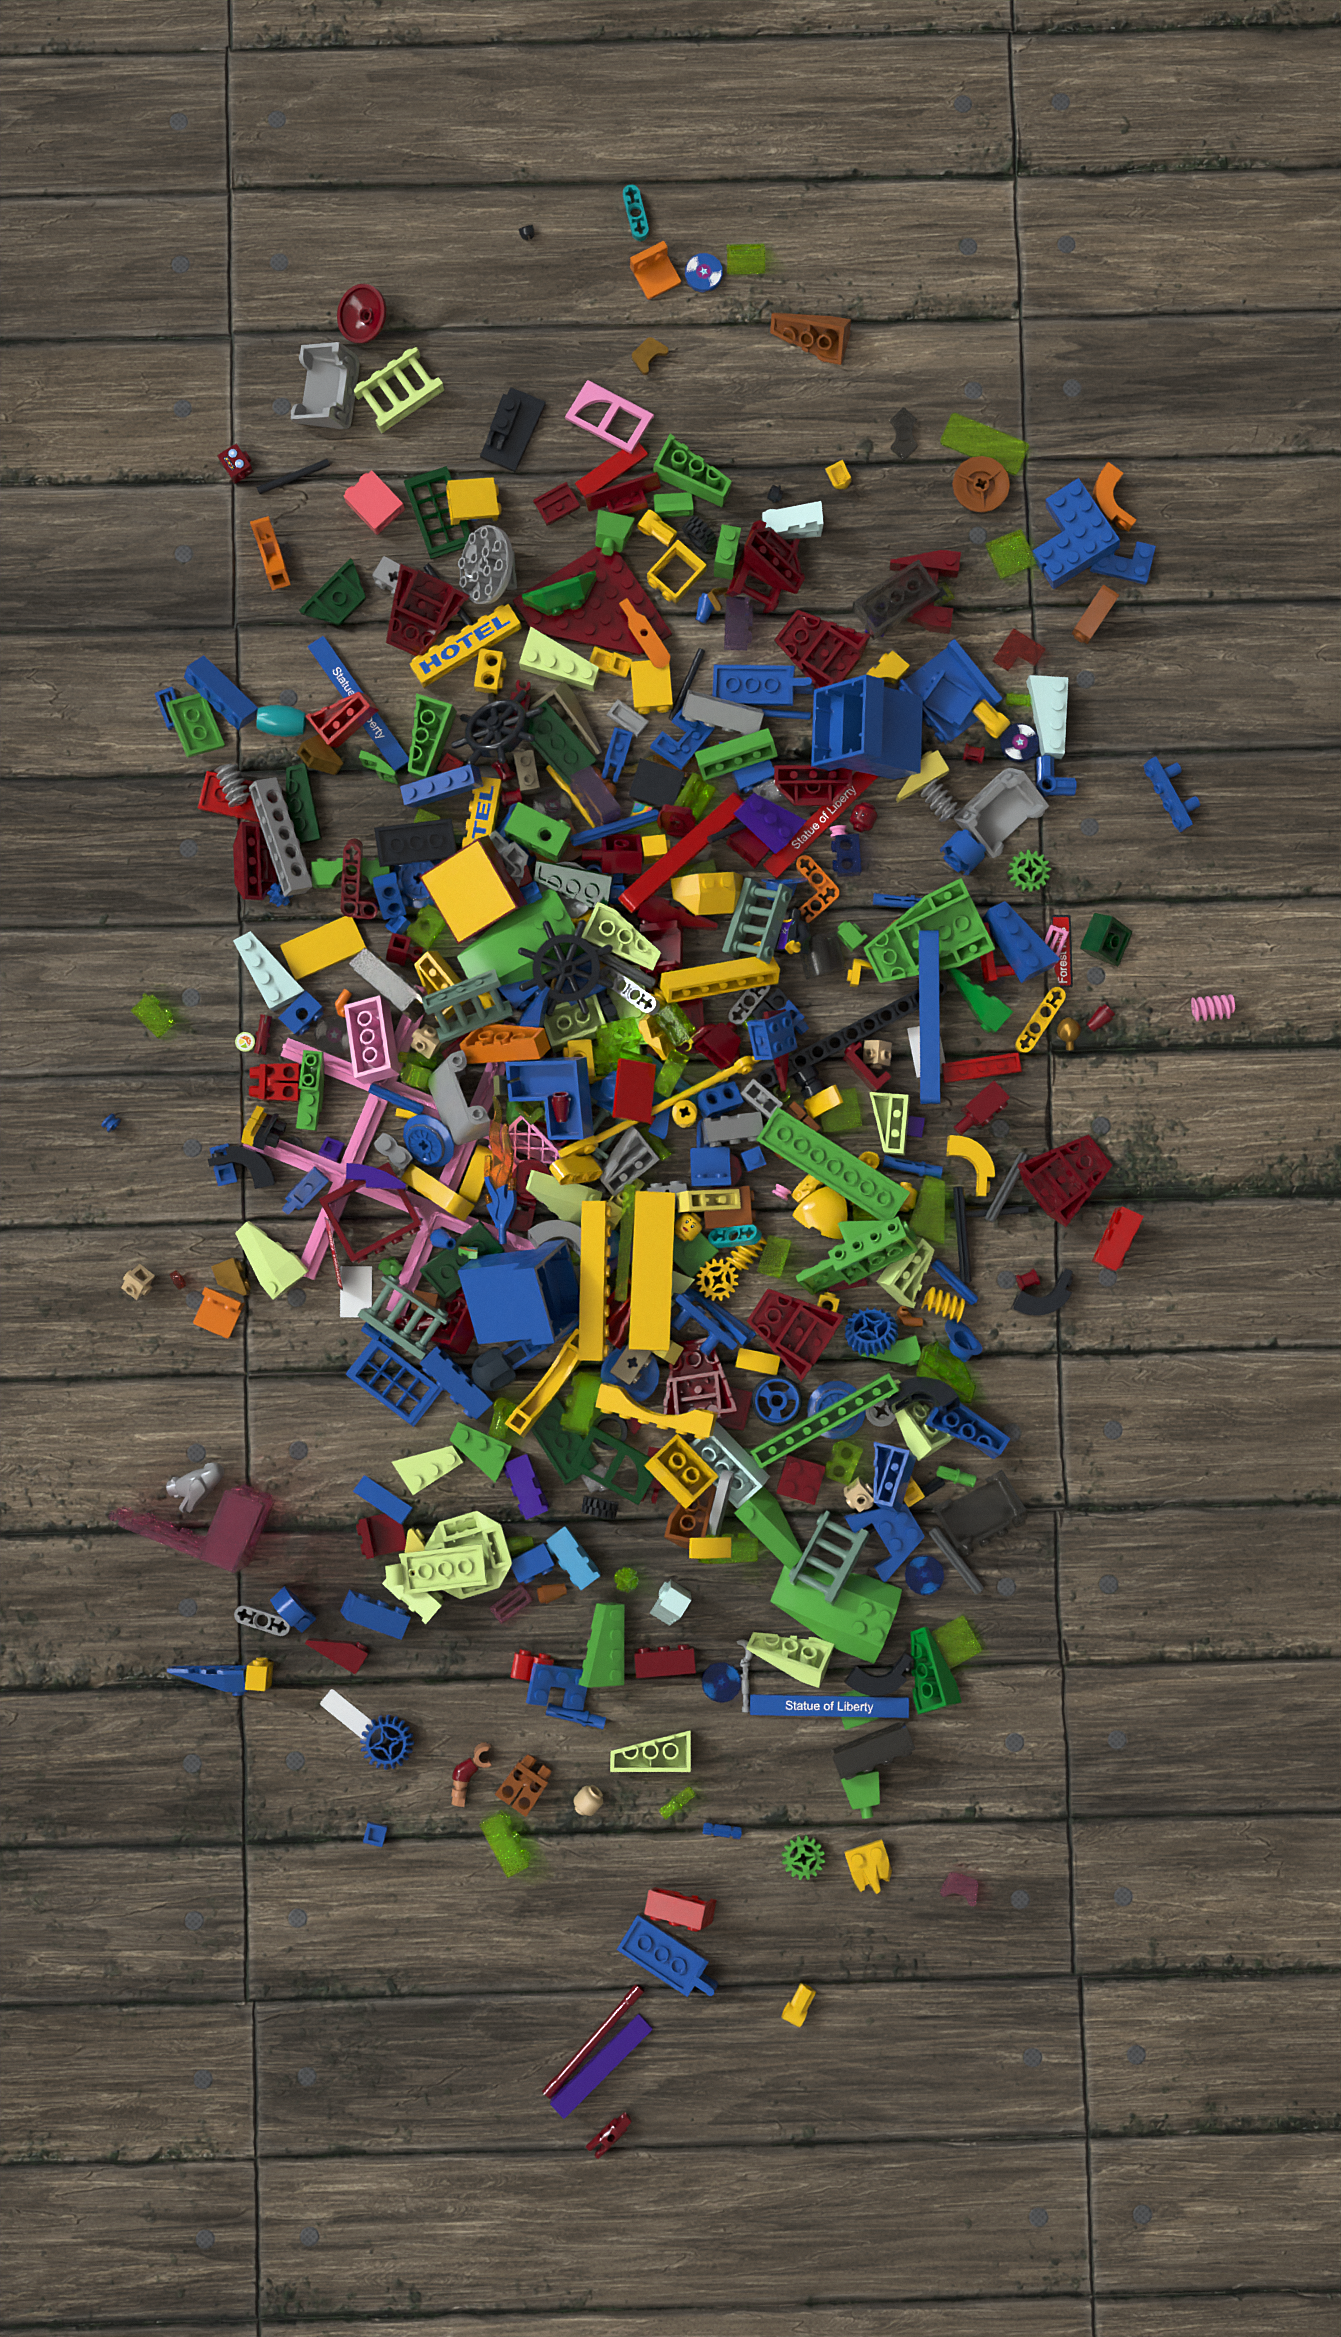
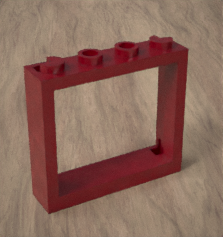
[319,1162,423,1264]

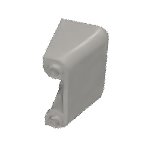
[291,342,360,429]
[954,768,1049,858]
[428,1050,490,1145]

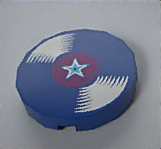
[685,253,723,292]

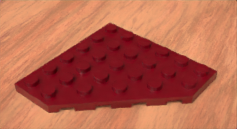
[513,547,672,656]

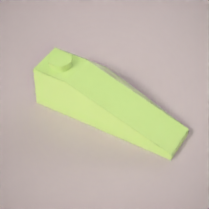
[526,1170,603,1227]
[888,1379,955,1461]
[746,1632,834,1688]

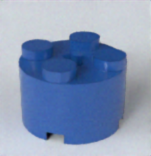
[940,829,986,875]

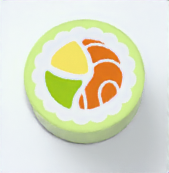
[235,1032,256,1052]

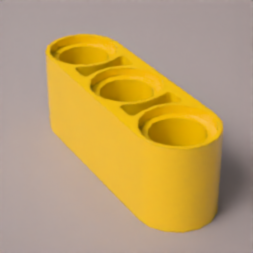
[458,1144,496,1204]
[549,1155,603,1185]

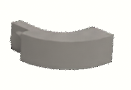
[527,1220,581,1258]

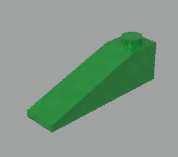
[946,967,1013,1034]
[911,1627,962,1715]

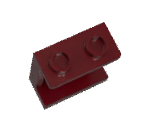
[640,920,684,976]
[843,1042,891,1092]

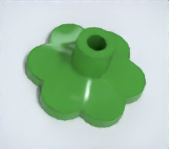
[378,1256,403,1276]

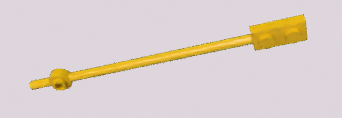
[558,1056,761,1159]

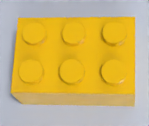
[644,1434,719,1509]

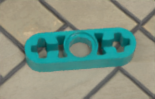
[623,185,649,241]
[708,1225,762,1248]

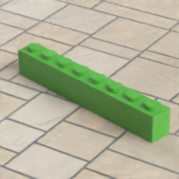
[750,1372,899,1469]

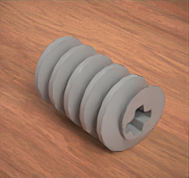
[214,763,250,807]
[920,778,961,822]

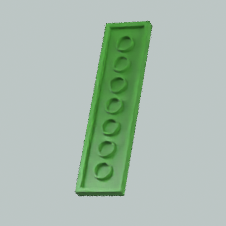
[756,1107,910,1220]

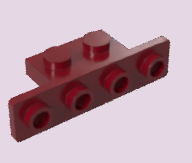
[584,472,661,515]

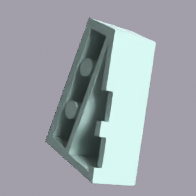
[762,501,823,540]

